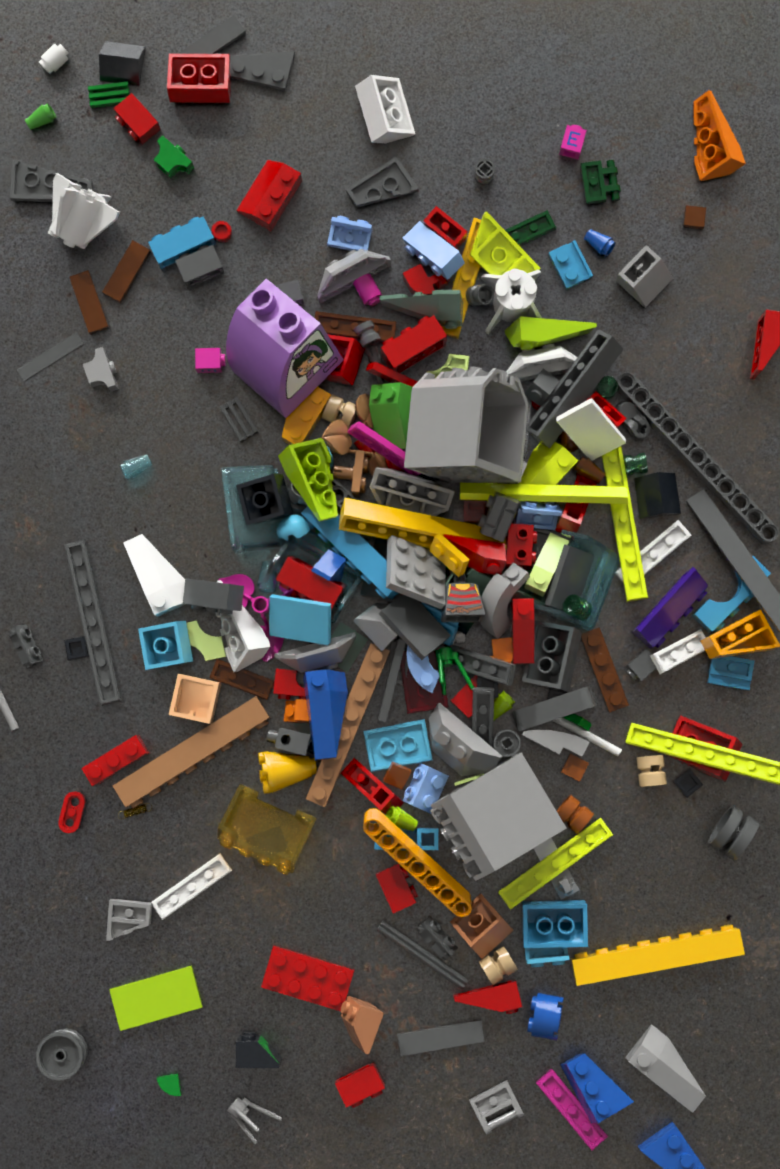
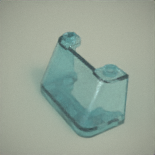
[221,465,286,554]

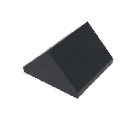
[99,41,146,86]
[634,472,681,519]

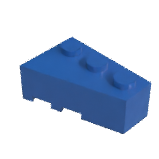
[560,1053,634,1123]
[638,1121,705,1169]

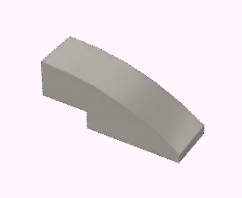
[521,730,590,757]

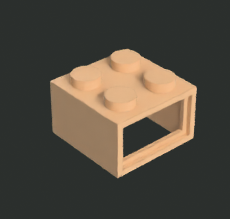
[169,674,221,724]

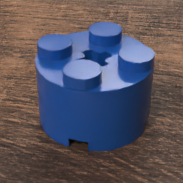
[527,993,564,1041]

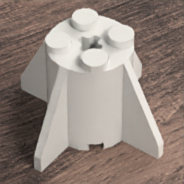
[48,173,120,249]
[481,268,542,334]

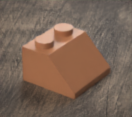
[450,894,514,959]
[341,996,384,1055]

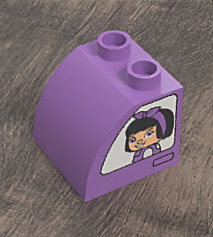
[226,279,344,418]

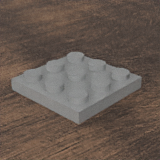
[386,535,446,609]

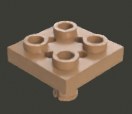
[333,450,369,499]

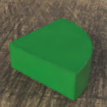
[563,713,591,731]
[157,1073,182,1096]

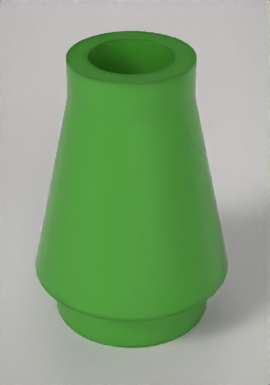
[25,103,56,130]

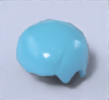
[276,515,310,541]

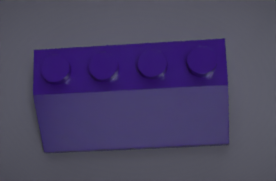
[632,567,708,649]

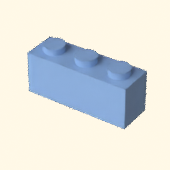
[403,221,465,280]

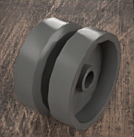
[708,805,759,861]
[36,1028,88,1081]

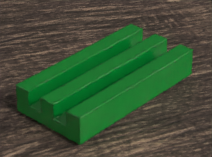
[88,81,130,108]

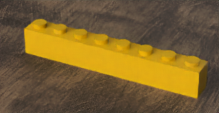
[339,498,507,549]
[570,925,745,986]

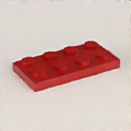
[261,946,354,1011]

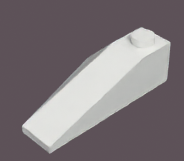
[124,534,185,617]
[215,580,270,672]

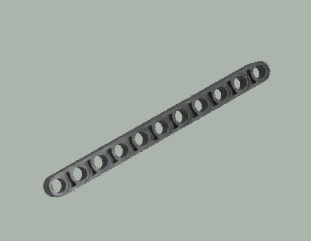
[615,372,779,544]

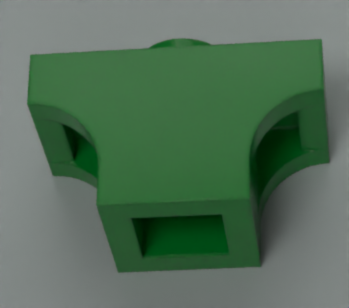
[153,135,194,179]

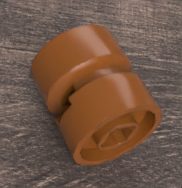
[557,795,594,834]

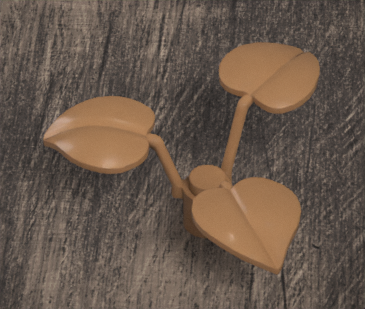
[321,393,388,476]

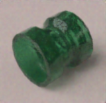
[596,376,618,400]
[623,453,648,476]
[563,594,592,621]

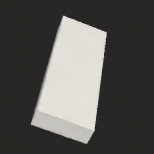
[650,629,706,674]

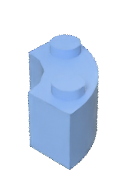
[406,645,439,693]

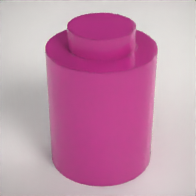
[353,273,382,307]

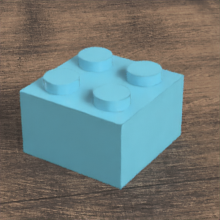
[138,621,193,670]

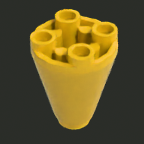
[258,751,317,794]

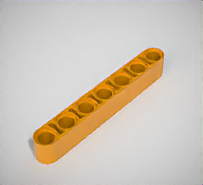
[363,808,472,917]

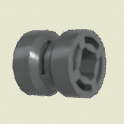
[474,159,495,185]
[466,284,494,306]
[354,320,381,348]

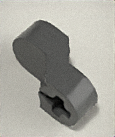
[616,401,650,438]

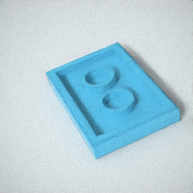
[269,594,331,645]
[363,719,433,772]

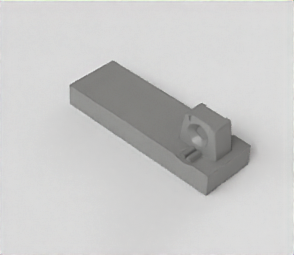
[533,838,579,900]

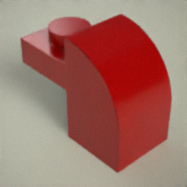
[403,264,450,295]

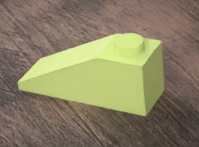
[525,532,569,597]

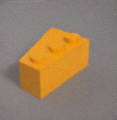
[282,386,332,445]
[700,609,780,659]

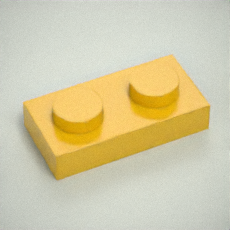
[429,533,469,577]

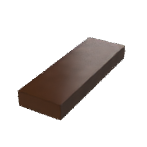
[102,240,151,303]
[69,270,109,334]
[209,659,274,700]

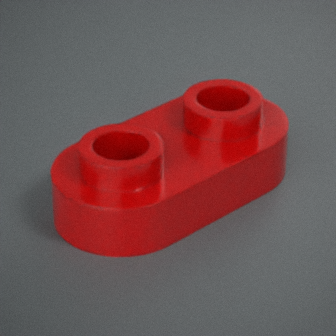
[58,791,86,833]

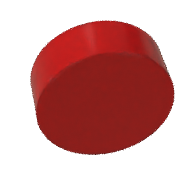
[211,221,232,243]

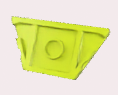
[470,212,541,275]

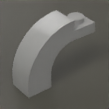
[480,563,530,639]

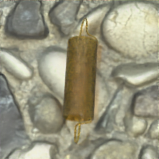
[118,803,152,819]

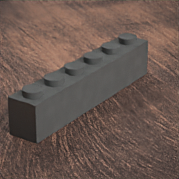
[526,329,623,448]

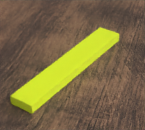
[498,818,613,910]

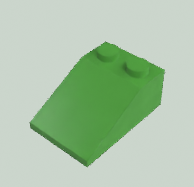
[369,382,413,450]

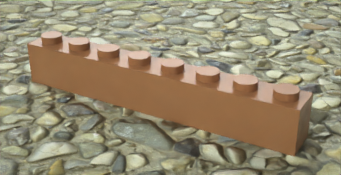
[306,643,390,807]
[113,696,271,808]

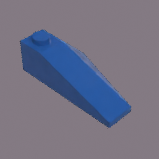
[303,669,348,760]

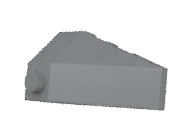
[625,1024,706,1113]

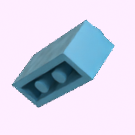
[148,216,216,269]

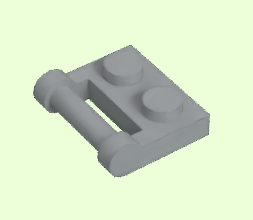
[469,1080,525,1135]

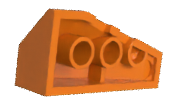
[693,90,746,181]

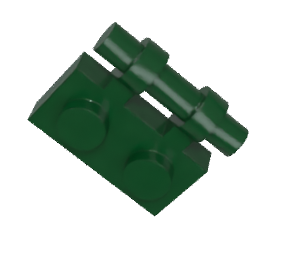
[580,160,621,204]

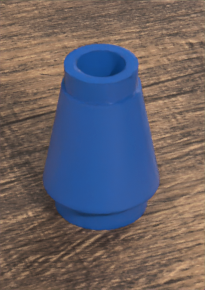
[584,229,616,256]

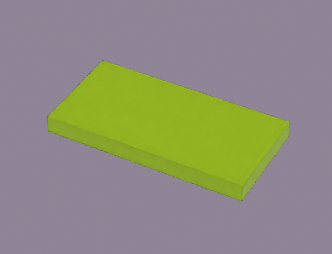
[109,965,203,1031]

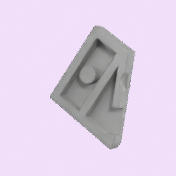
[106,899,152,941]

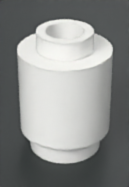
[39,44,68,74]

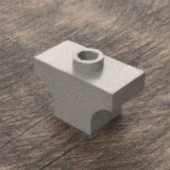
[83,347,119,392]

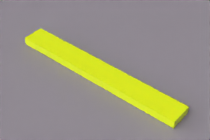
[601,446,648,602]
[460,482,628,504]
[625,723,780,785]

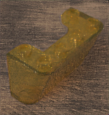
[217,784,317,875]

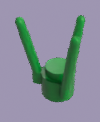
[435,647,474,695]

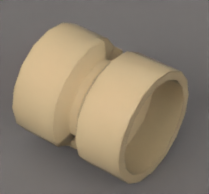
[322,394,357,430]
[636,755,667,787]
[479,946,518,985]

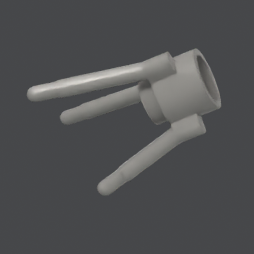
[227,1097,282,1144]

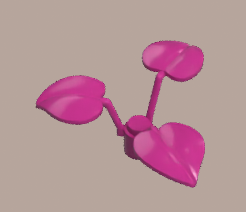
[218,574,310,662]

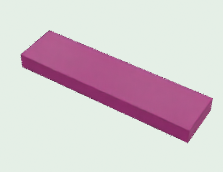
[348,421,421,476]
[536,1069,608,1150]

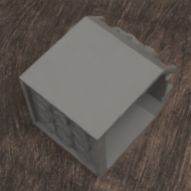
[404,367,528,484]
[430,752,567,881]

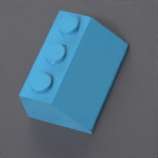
[521,900,588,948]

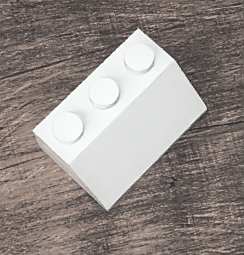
[355,75,415,144]

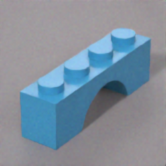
[691,556,771,633]

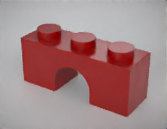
[273,668,306,700]
[81,735,149,786]

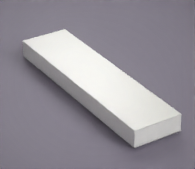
[615,520,692,584]
[151,853,232,920]

